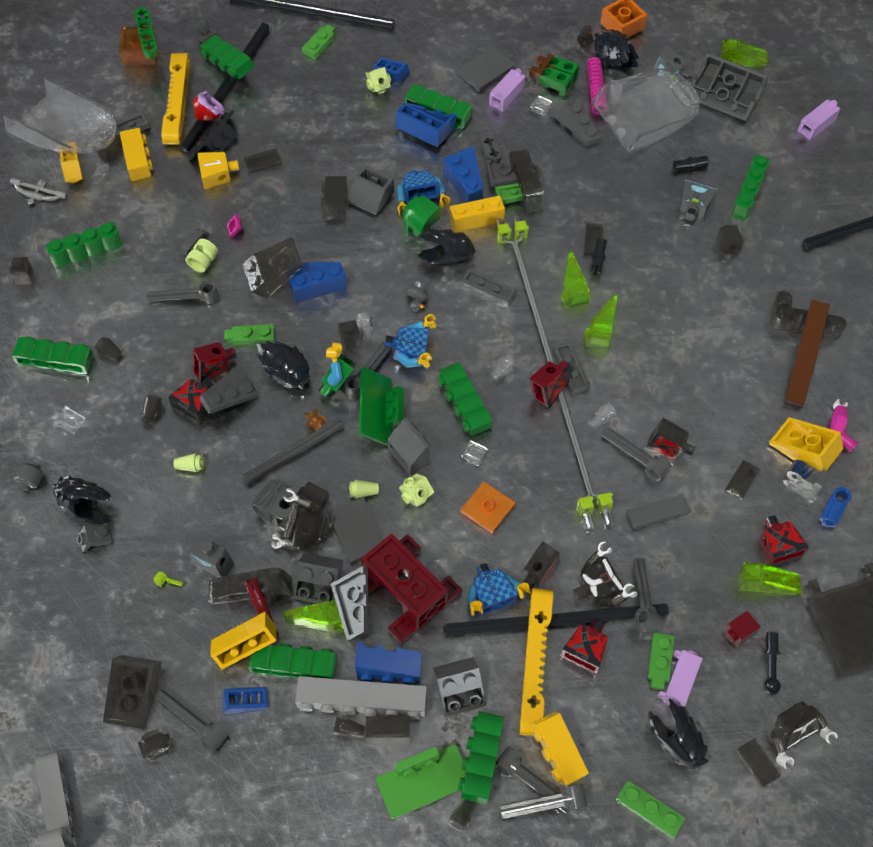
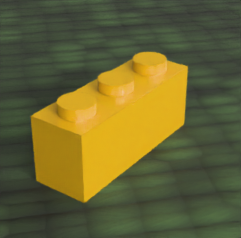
[120,128,153,181]
[449,196,505,232]
[210,612,277,669]
[531,712,589,786]

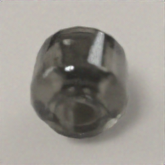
[138,729,173,761]

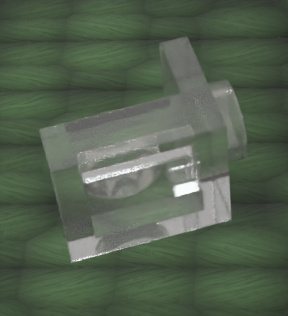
[52,406,85,435]

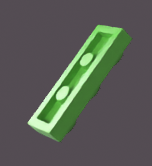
[616,780,685,838]

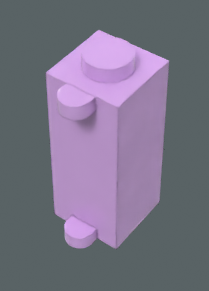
[489,68,526,112]
[798,99,841,140]
[658,650,703,706]

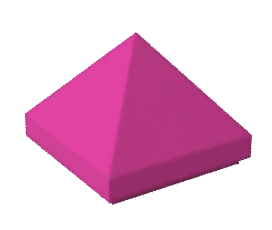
[227,214,244,238]

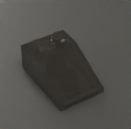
[242,237,303,298]
[103,655,162,729]

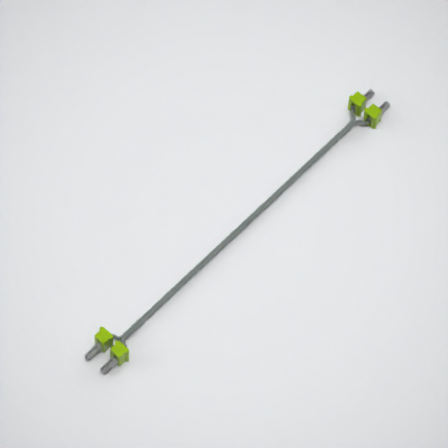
[496,215,614,530]

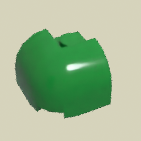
[403,195,440,242]

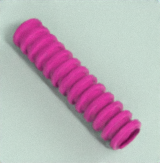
[587,57,607,115]

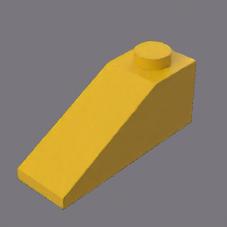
[58,142,83,183]

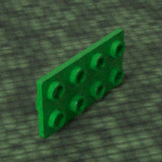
[359,367,404,446]

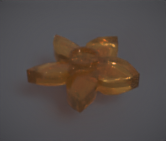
[305,408,325,430]

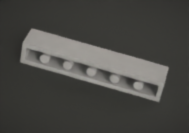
[295,676,427,720]

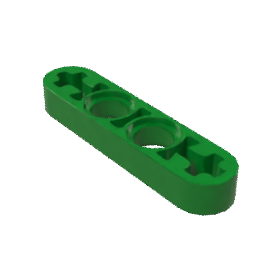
[134,7,158,59]

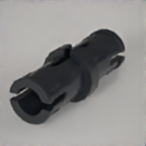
[673,155,709,172]
[590,238,607,276]

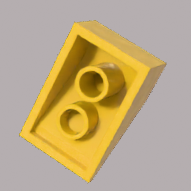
[769,417,844,471]

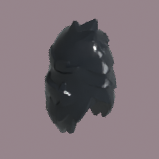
[593,29,639,70]
[417,229,476,264]
[256,341,310,389]
[52,475,111,524]
[648,698,709,768]

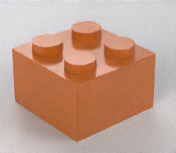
[600,0,648,39]

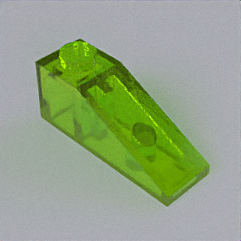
[719,40,769,66]
[561,251,590,309]
[584,294,618,350]
[738,562,801,595]
[283,600,344,633]

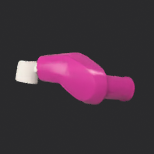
[830,399,858,452]

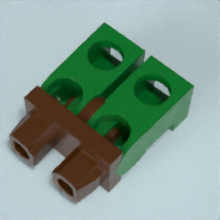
[529,53,579,97]

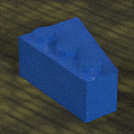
[395,102,457,147]
[443,146,483,203]
[283,262,347,303]
[355,641,422,685]

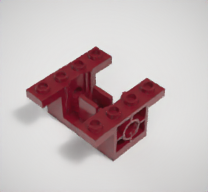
[361,533,463,645]

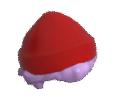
[193,91,224,121]

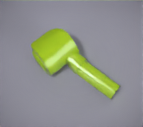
[153,571,183,587]

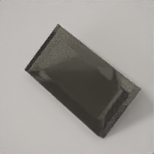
[725,460,761,500]

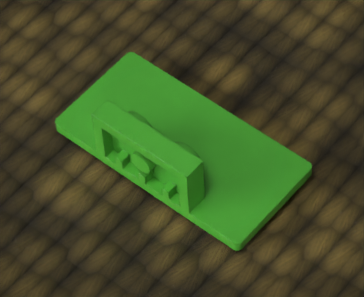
[376,744,465,819]

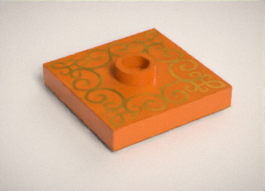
[460,482,516,534]

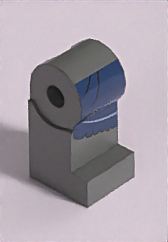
[787,460,830,494]

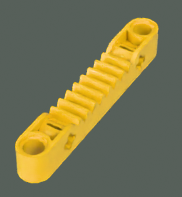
[161,53,190,145]
[519,588,553,736]

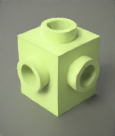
[365,67,391,94]
[399,474,434,506]

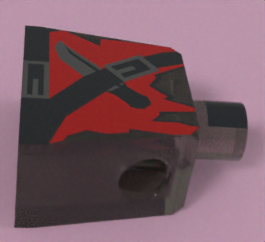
[168,377,214,424]
[646,418,696,459]
[522,541,560,590]

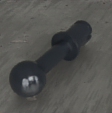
[763,632,781,695]

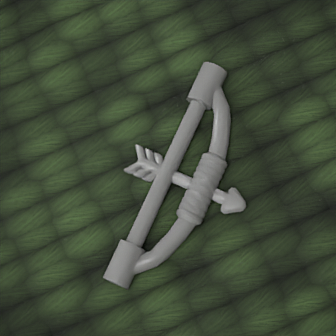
[10,177,68,205]

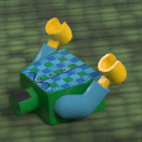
[319,343,356,397]

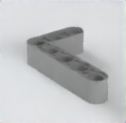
[35,751,77,847]

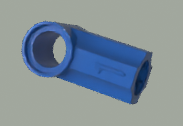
[819,487,851,528]

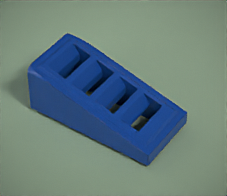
[373,57,410,83]
[222,687,268,714]

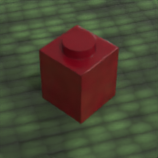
[724,611,761,647]

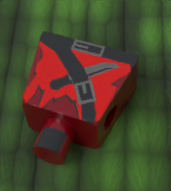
[192,342,237,384]
[529,361,570,407]
[761,515,809,566]
[561,619,608,674]

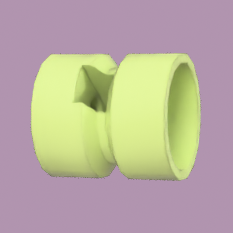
[185,238,218,273]

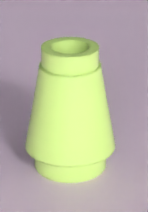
[174,453,204,472]
[349,479,379,499]

